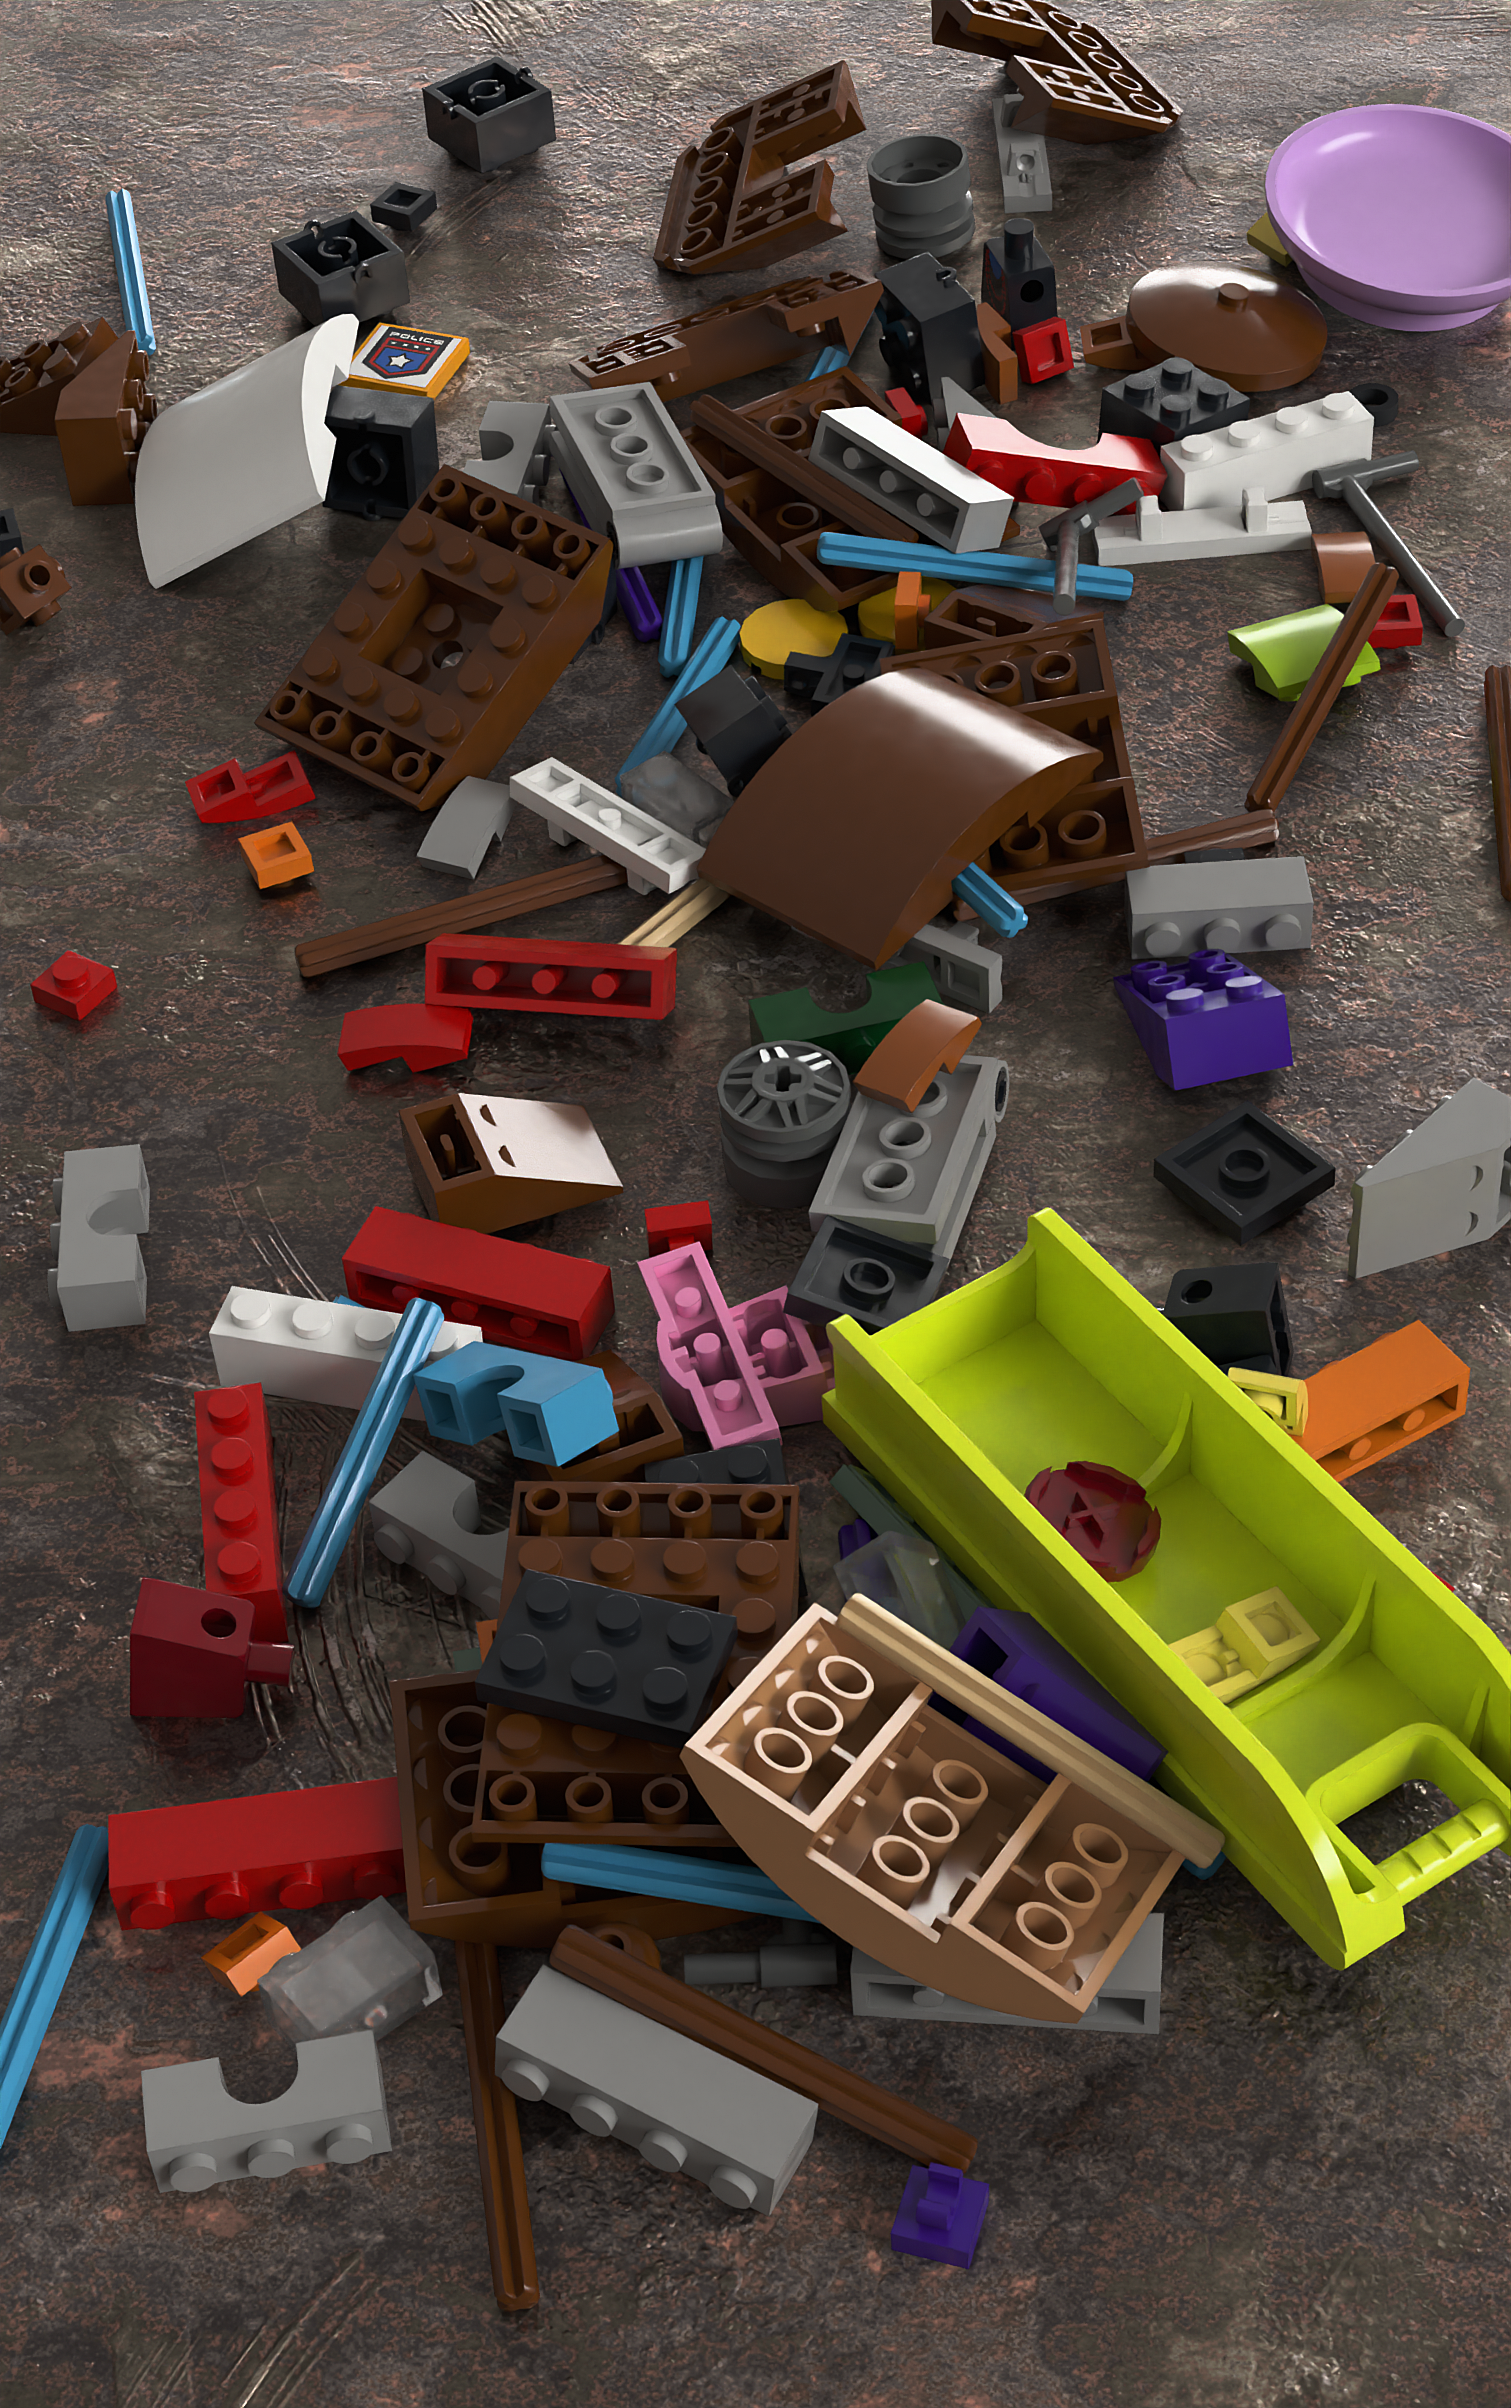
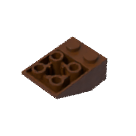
[0,317,119,436]
[54,330,158,506]
[924,584,1104,650]
[398,1093,624,1234]
[505,1349,685,1483]

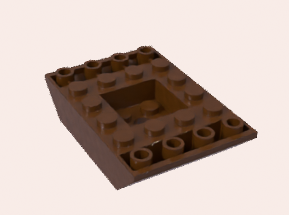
[254,464,614,811]
[471,1481,799,1847]

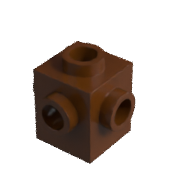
[0,544,72,636]

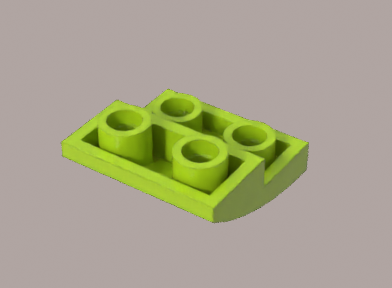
[1227,604,1381,702]

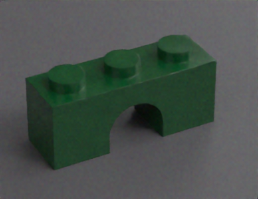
[748,961,944,1075]

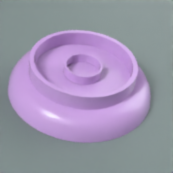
[1265,104,1511,332]

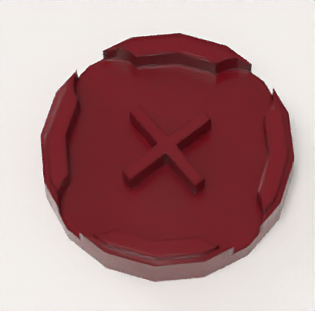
[1024,1461,1161,1583]

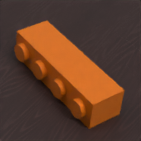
[1288,1320,1470,1482]

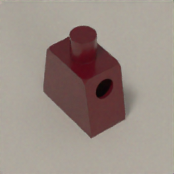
[130,1577,295,1718]

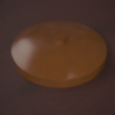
[1125,261,1328,392]

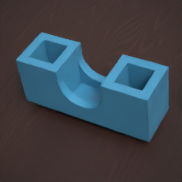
[413,1341,619,1467]

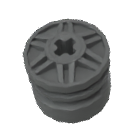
[866,134,976,259]
[717,1040,851,1209]

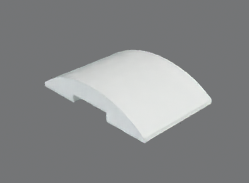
[135,314,359,589]

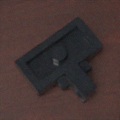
[783,633,895,717]

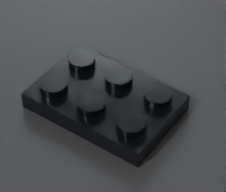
[475,1569,738,1749]

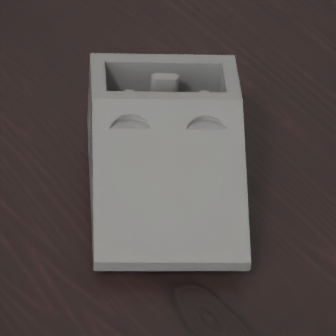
[1347,1077,1511,1279]

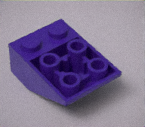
[1113,949,1293,1091]
[927,1606,1169,1785]

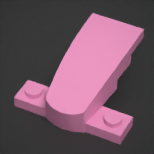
[637,1241,835,1451]

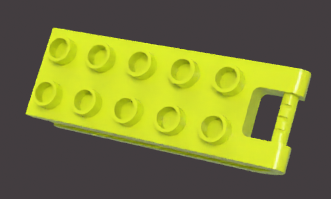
[821,1207,1511,1971]

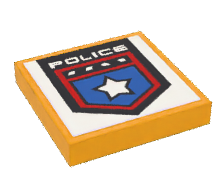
[338,322,470,400]

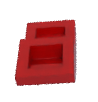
[185,750,316,823]
[337,1003,474,1073]

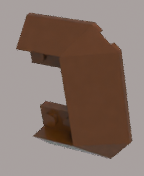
[931,0,1184,145]
[653,60,867,275]
[568,268,884,403]

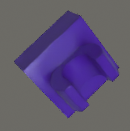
[890,2162,989,2269]

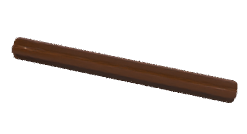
[689,394,919,543]
[1244,562,1399,813]
[1484,665,1511,902]
[948,808,1279,922]
[294,854,628,978]
[549,1925,978,2175]
[454,1940,540,2312]

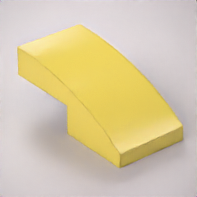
[1167,1586,1321,1705]

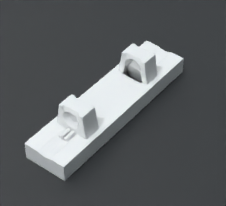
[1092,486,1312,567]
[510,757,706,895]

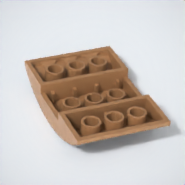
[679,1602,1186,2024]

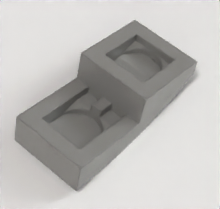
[417,776,518,880]

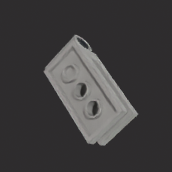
[550,382,723,570]
[808,1055,1009,1271]

